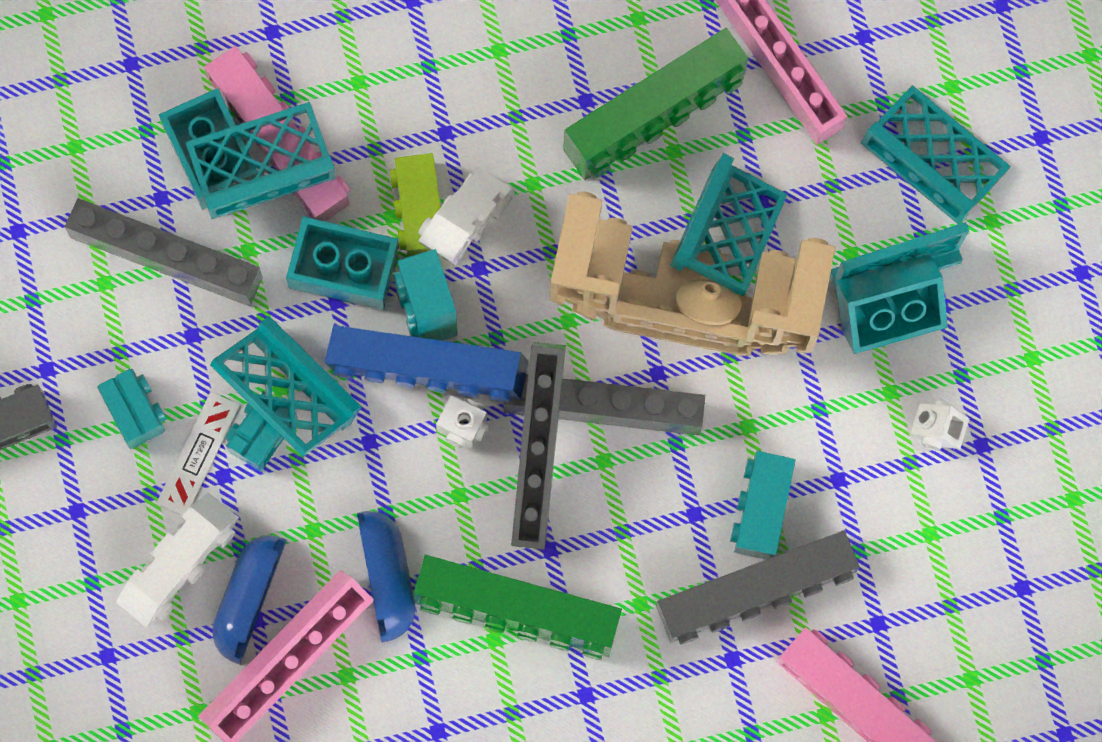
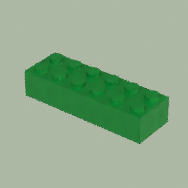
[563,27,748,180]
[414,554,622,660]

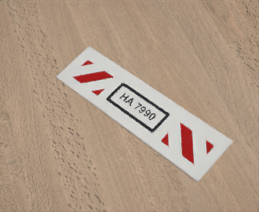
[156,392,240,515]

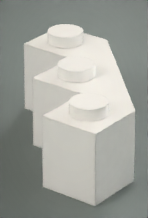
[418,168,515,266]
[116,493,239,627]

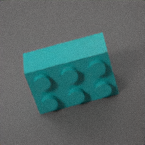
[158,88,258,210]
[286,216,400,311]
[394,249,458,341]
[836,254,948,354]

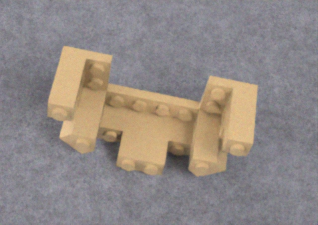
[549,192,835,356]

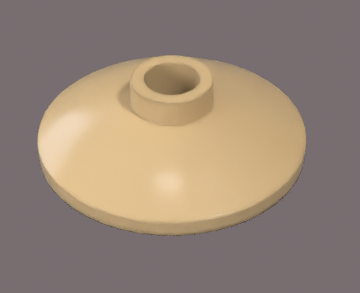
[676,280,742,325]

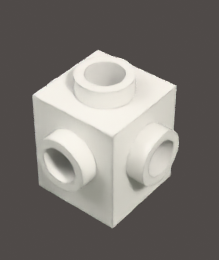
[436,395,490,448]
[910,401,970,451]

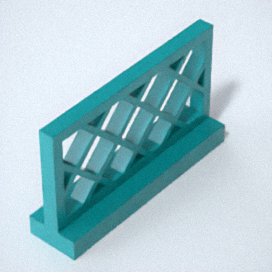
[861,85,1011,224]
[185,102,336,220]
[669,153,787,296]
[830,222,969,297]
[210,316,362,457]

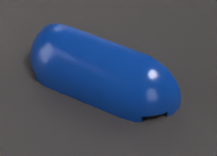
[357,511,415,643]
[213,535,287,665]

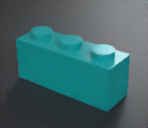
[730,451,796,559]

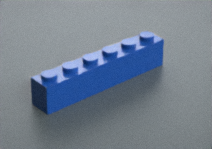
[324,325,529,402]

